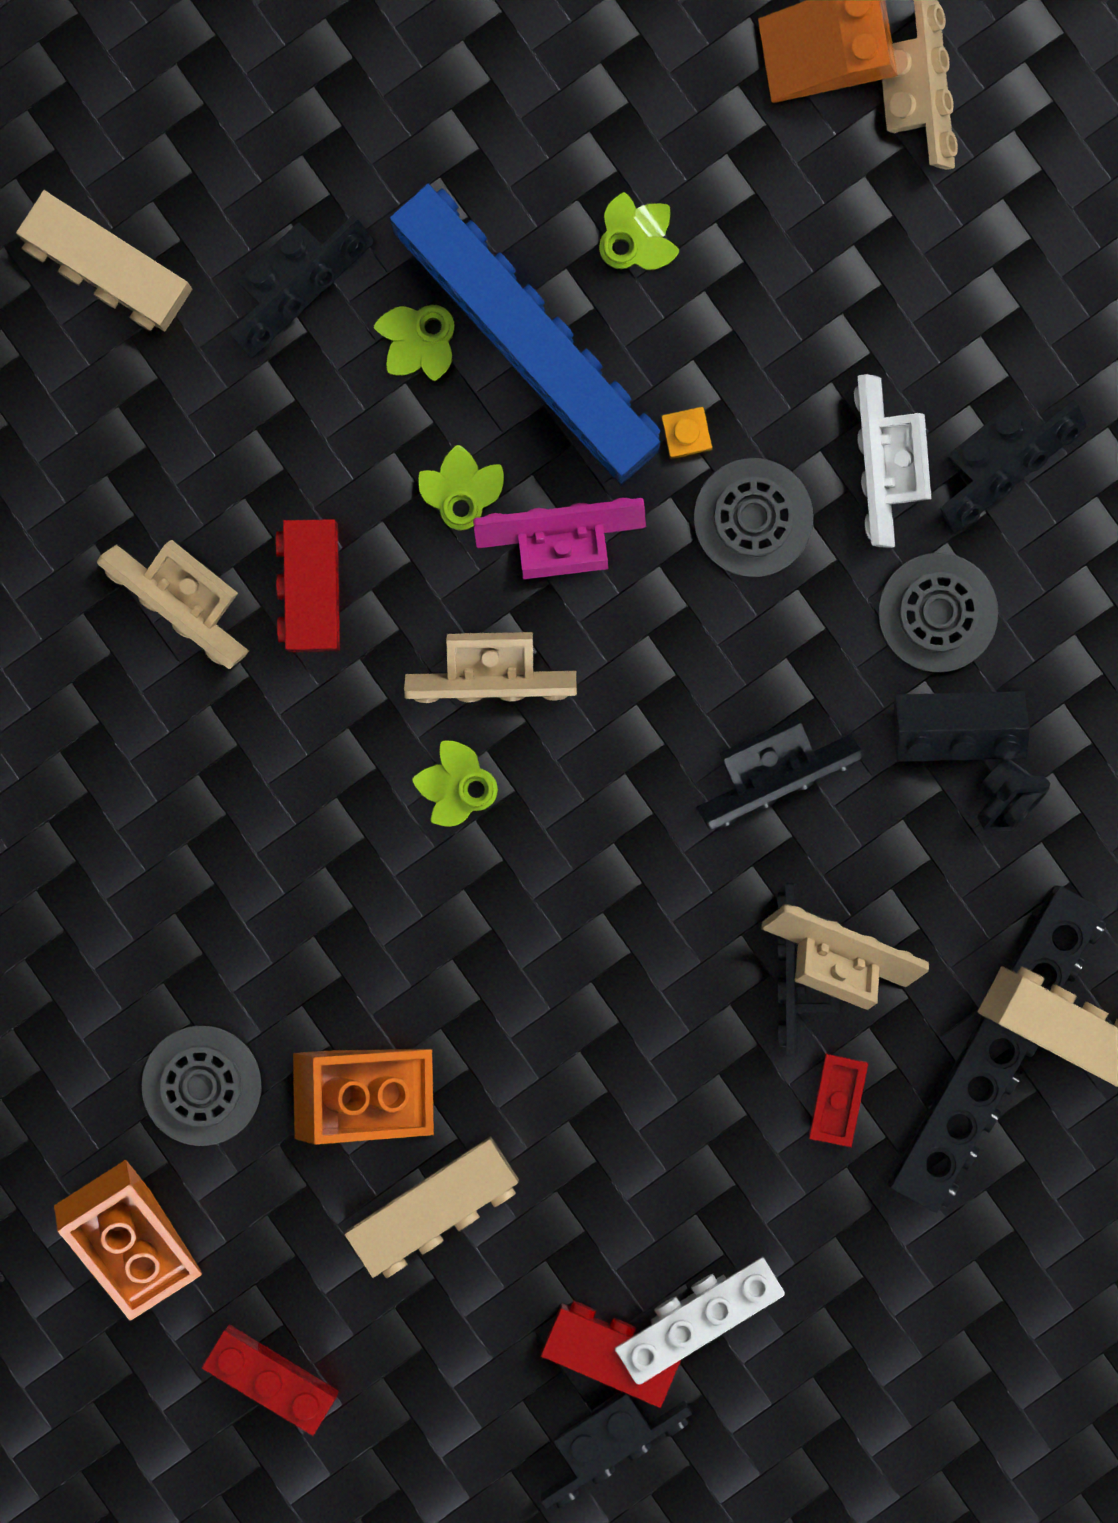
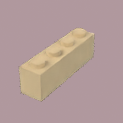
[16,190,193,332]
[977,966,1118,1087]
[344,1136,519,1278]

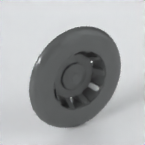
[694,458,813,577]
[879,553,998,672]
[142,1026,262,1146]

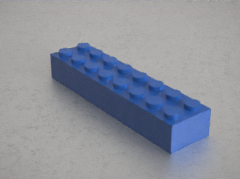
[390,183,661,486]

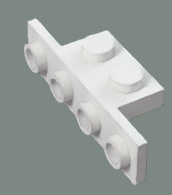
[854,374,932,548]
[615,1257,784,1384]

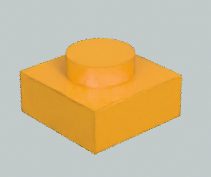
[661,407,712,459]

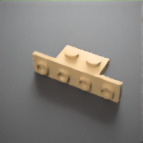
[882,0,958,170]
[97,540,249,669]
[404,632,577,703]
[762,905,929,1010]

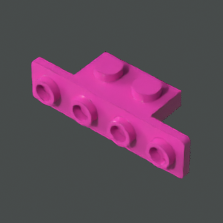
[473,498,646,579]

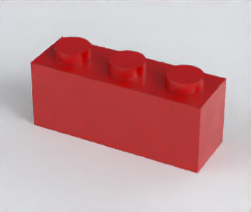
[276,519,340,652]
[541,1301,681,1408]
[202,1324,339,1436]

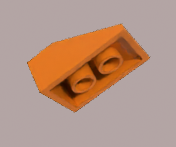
[758,0,898,103]
[293,1049,434,1145]
[54,1160,202,1321]

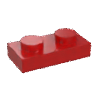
[808,1053,868,1147]

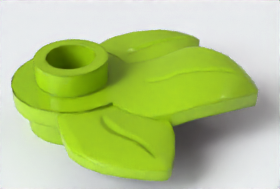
[599,192,679,270]
[374,305,454,381]
[419,445,504,530]
[413,741,498,827]

